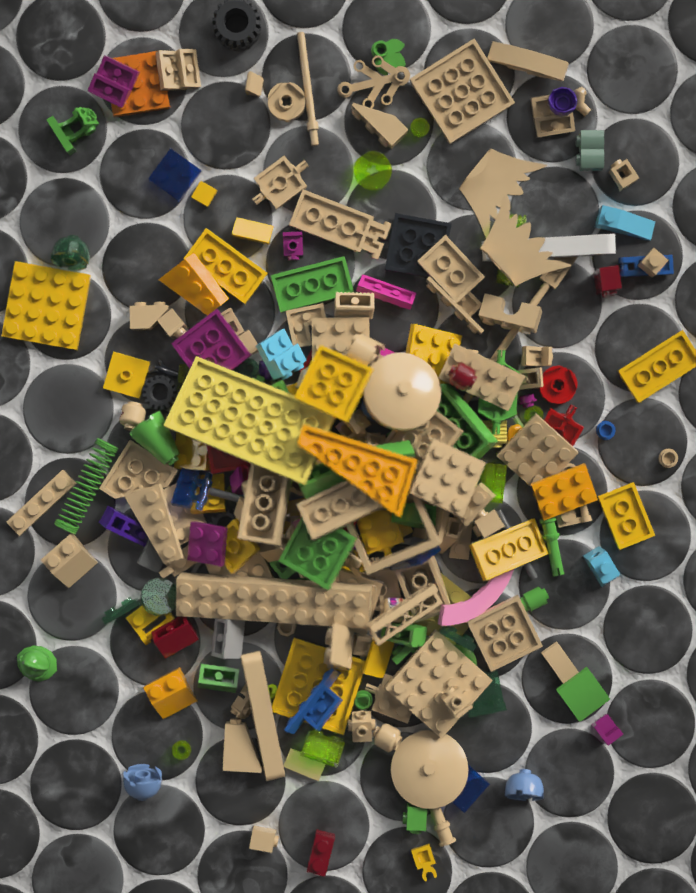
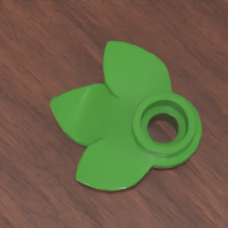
[371,39,405,76]

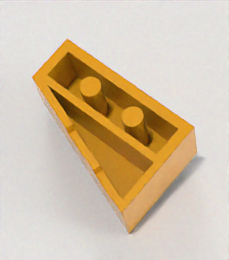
[158,253,229,315]

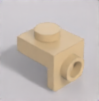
[522,346,553,367]

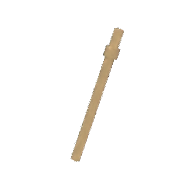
[297,32,319,146]

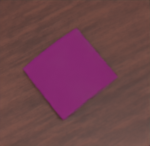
[87,55,140,108]

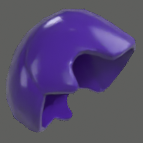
[548,87,577,117]

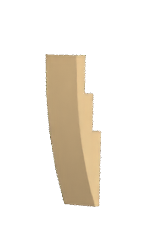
[487,41,569,81]

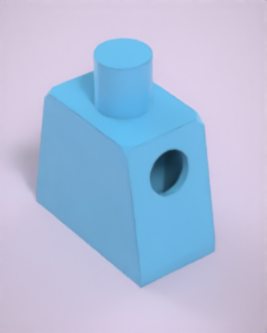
[583,546,620,587]

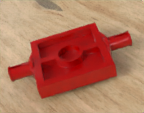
[543,404,584,446]

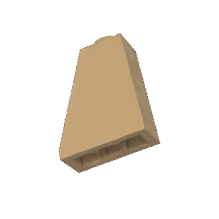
[223,719,263,773]

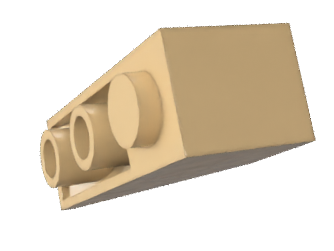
[352,103,408,149]

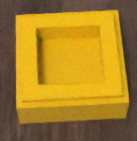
[191,180,217,207]

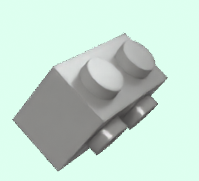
[211,619,245,659]

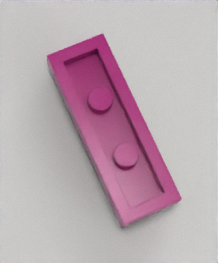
[356,274,416,310]

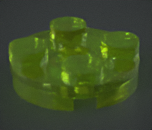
[354,151,392,191]

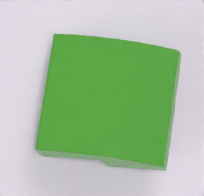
[556,667,610,722]

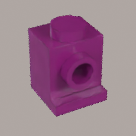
[283,231,303,261]

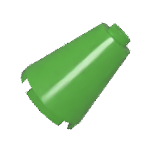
[130,411,180,466]

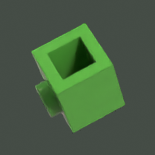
[403,803,427,834]

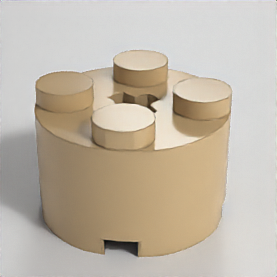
[344,334,385,367]

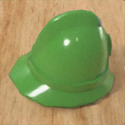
[17,646,57,682]

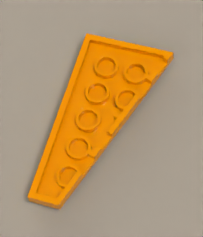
[297,424,417,518]

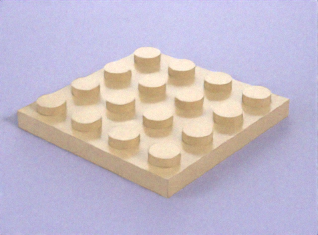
[409,39,515,144]
[384,629,493,739]

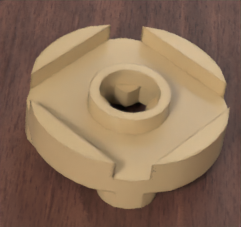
[268,82,306,122]

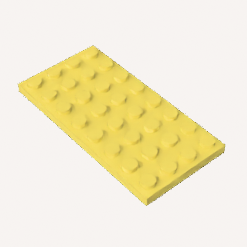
[163,356,336,485]

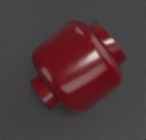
[447,362,478,391]

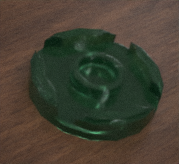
[140,578,176,616]

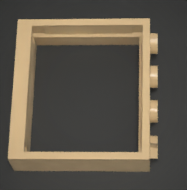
[346,478,441,575]

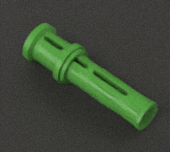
[539,517,565,576]

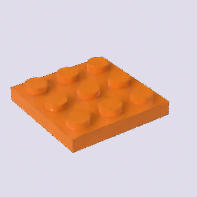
[111,51,170,117]

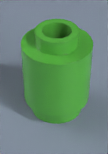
[520,586,549,612]

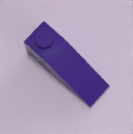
[99,506,149,547]

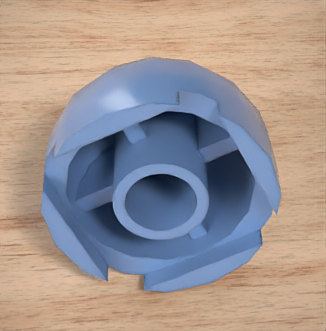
[123,764,162,801]
[505,769,544,801]

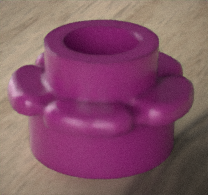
[518,393,537,408]

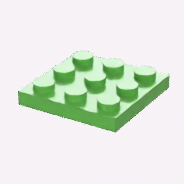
[279,517,357,590]

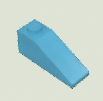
[595,205,655,240]

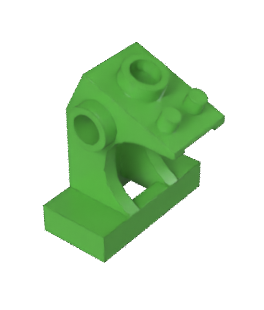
[47,107,99,155]

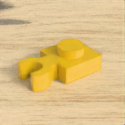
[411,844,437,881]

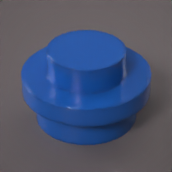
[596,421,615,440]

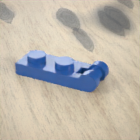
[618,255,674,278]

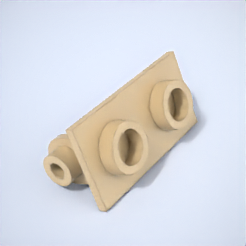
[231,684,251,719]

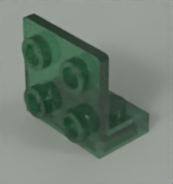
[467,670,507,718]

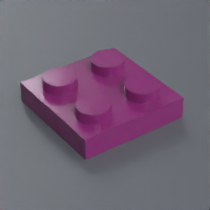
[187,521,228,567]

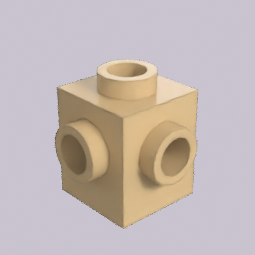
[335,409,371,439]
[348,710,376,742]

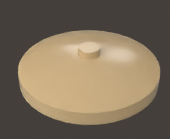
[363,353,441,431]
[391,730,468,809]

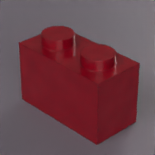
[593,265,622,298]
[151,616,199,658]
[307,829,335,877]

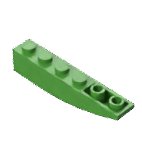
[299,440,416,500]

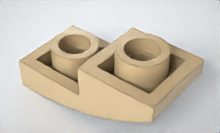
[541,641,579,684]

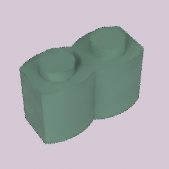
[576,130,604,171]

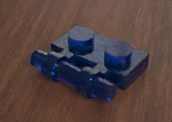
[171,468,213,511]

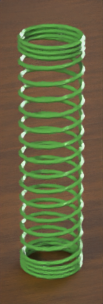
[54,438,118,534]

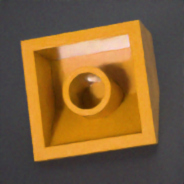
[143,667,197,719]

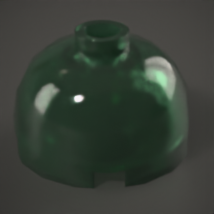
[51,235,90,270]

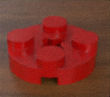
[539,366,578,404]

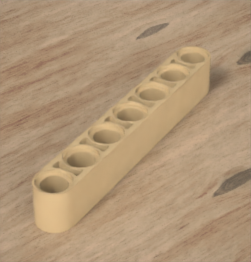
[240,651,285,781]

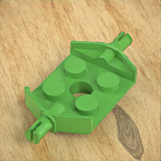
[478,350,520,435]

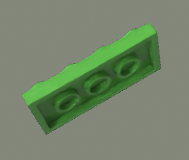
[271,256,354,313]

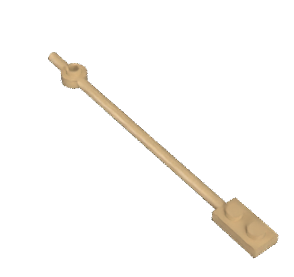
[463,256,577,404]

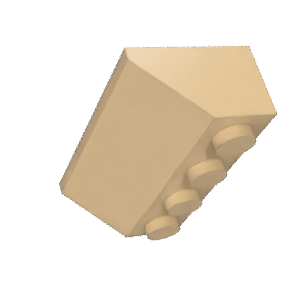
[238,463,292,547]

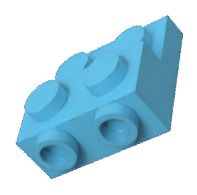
[256,329,307,380]

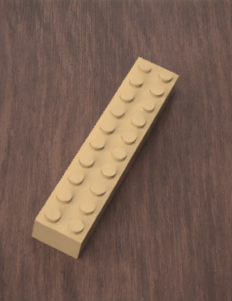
[176,572,372,629]

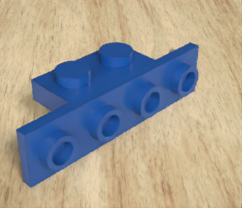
[284,668,343,734]

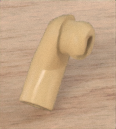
[574,87,591,117]

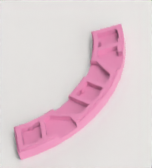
[438,569,514,625]

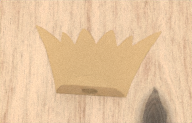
[459,149,547,238]
[480,195,571,286]

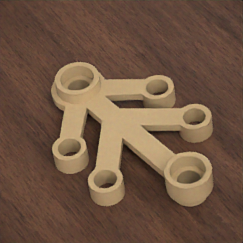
[337,55,410,108]

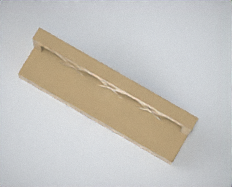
[365,583,443,645]

